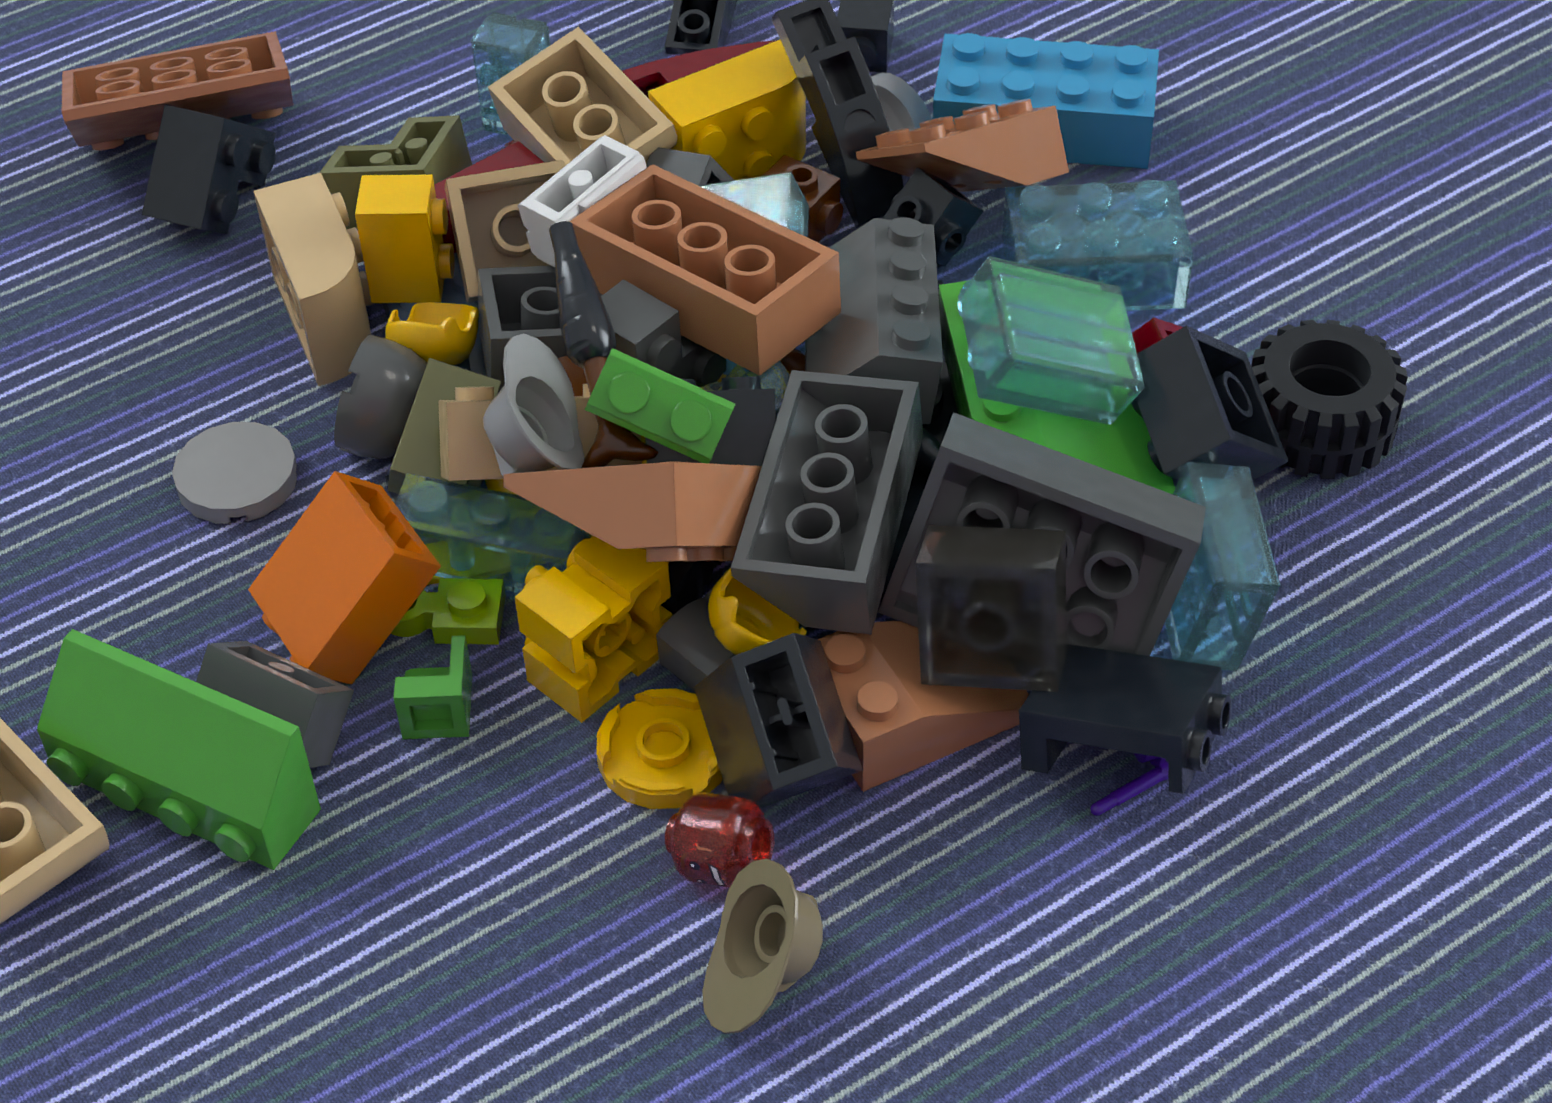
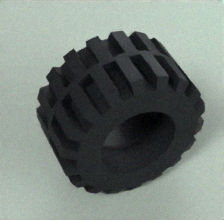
[1251,319,1408,479]

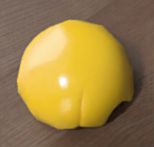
[385,302,479,365]
[708,567,807,655]

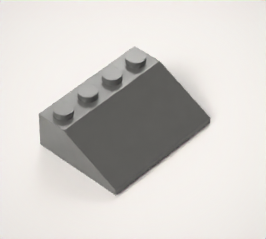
[878,412,1206,675]

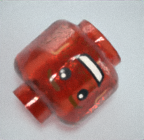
[665,792,774,888]

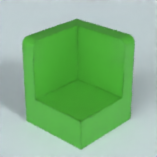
[394,635,472,739]

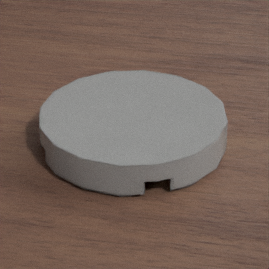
[172,422,297,524]

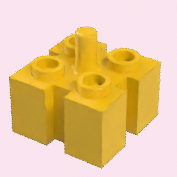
[515,536,672,723]

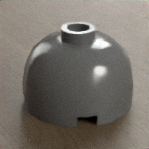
[334,335,427,459]

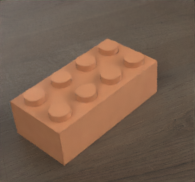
[569,164,841,376]

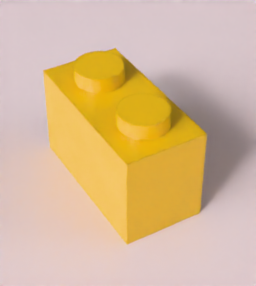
[355,174,455,303]

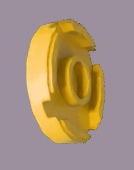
[596,688,723,809]

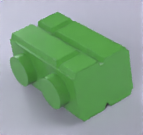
[585,348,735,463]

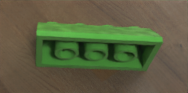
[37,629,321,870]

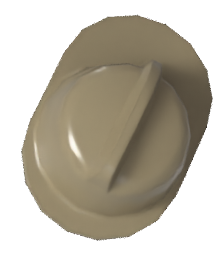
[702,859,823,1034]

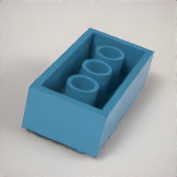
[933,33,1159,169]

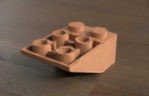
[856,99,1069,192]

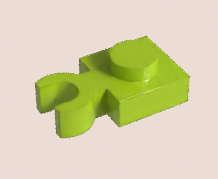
[391,578,506,645]

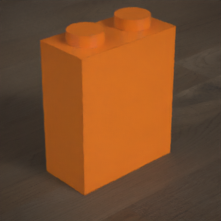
[248,471,441,684]

